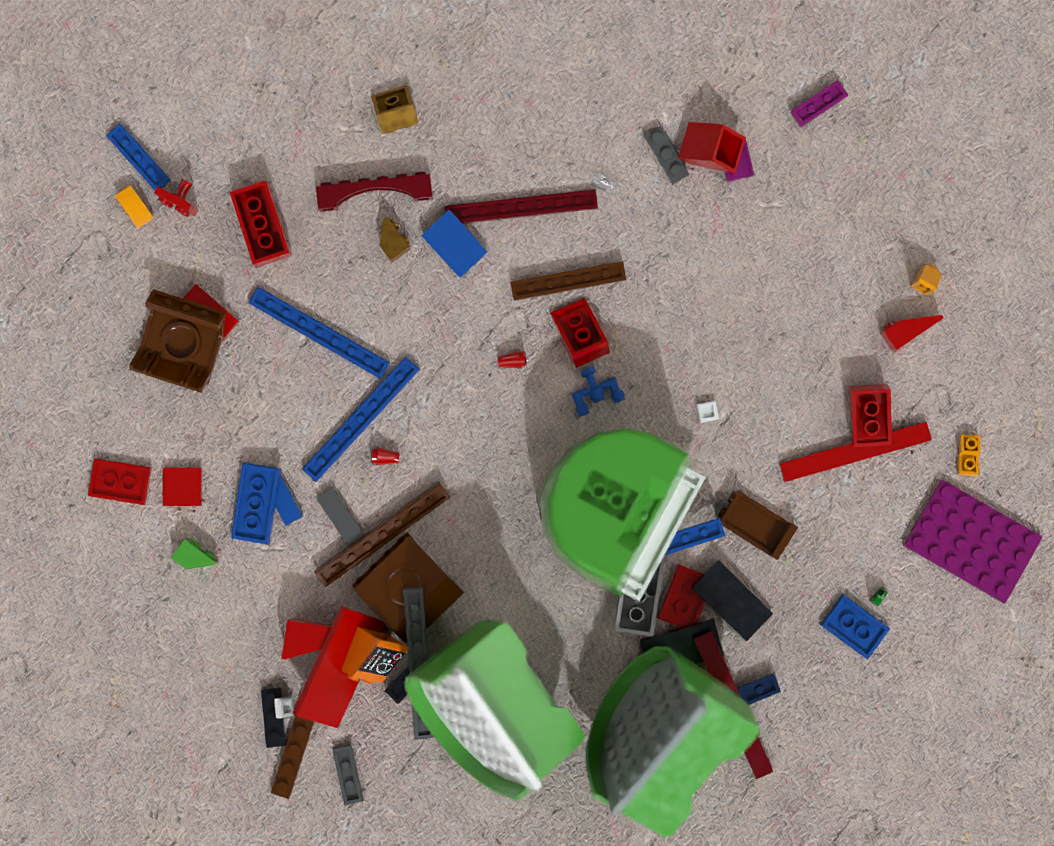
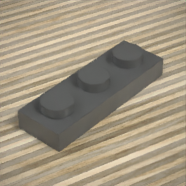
[644,126,689,185]

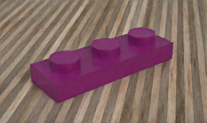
[790,80,849,128]

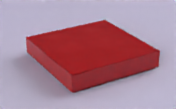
[163,468,202,506]

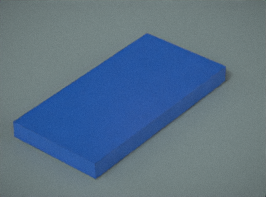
[231,462,281,545]

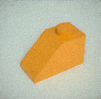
[911,264,942,296]

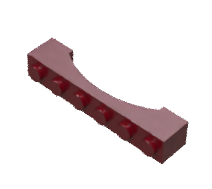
[316,172,433,212]

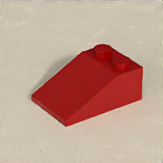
[550,298,610,368]
[848,384,892,447]

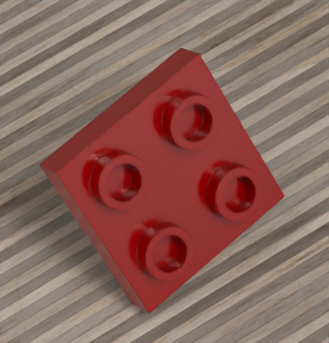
[154,179,198,217]

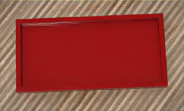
[292,606,385,728]

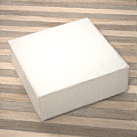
[696,401,719,423]
[274,696,294,718]

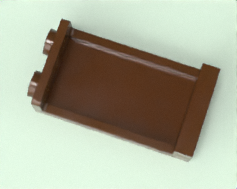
[717,490,798,560]

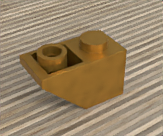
[379,216,410,263]

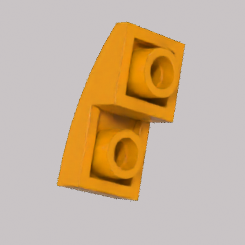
[114,185,153,228]
[958,434,980,477]

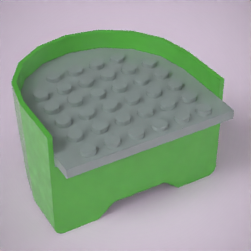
[585,647,760,837]

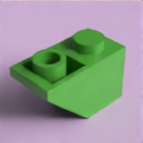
[171,538,218,569]

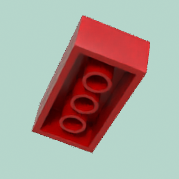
[229,180,292,268]

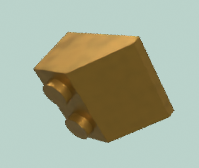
[371,85,419,134]

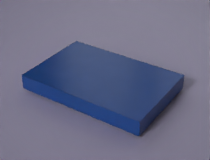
[421,210,488,277]
[820,594,890,660]

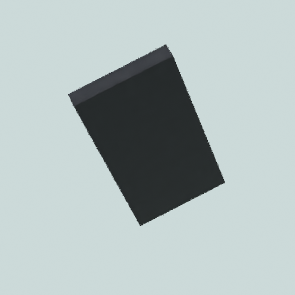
[691,560,773,641]
[640,618,724,664]

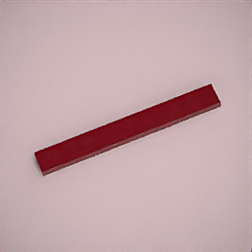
[445,189,598,224]
[693,630,774,779]

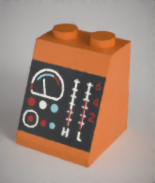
[342,627,409,684]

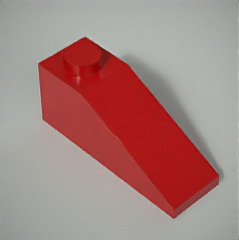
[880,315,944,352]

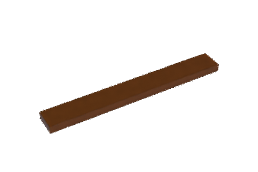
[314,481,451,587]

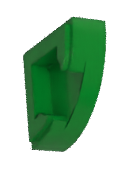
[870,587,888,606]

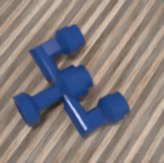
[571,366,625,417]

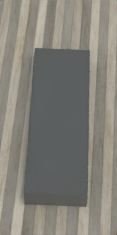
[316,488,364,546]
[332,743,364,806]

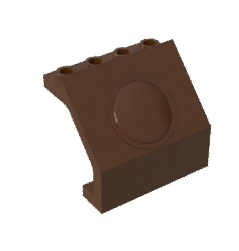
[129,289,226,393]
[352,532,465,644]

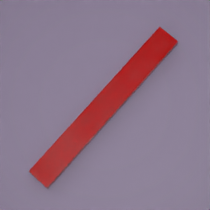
[779,422,932,482]

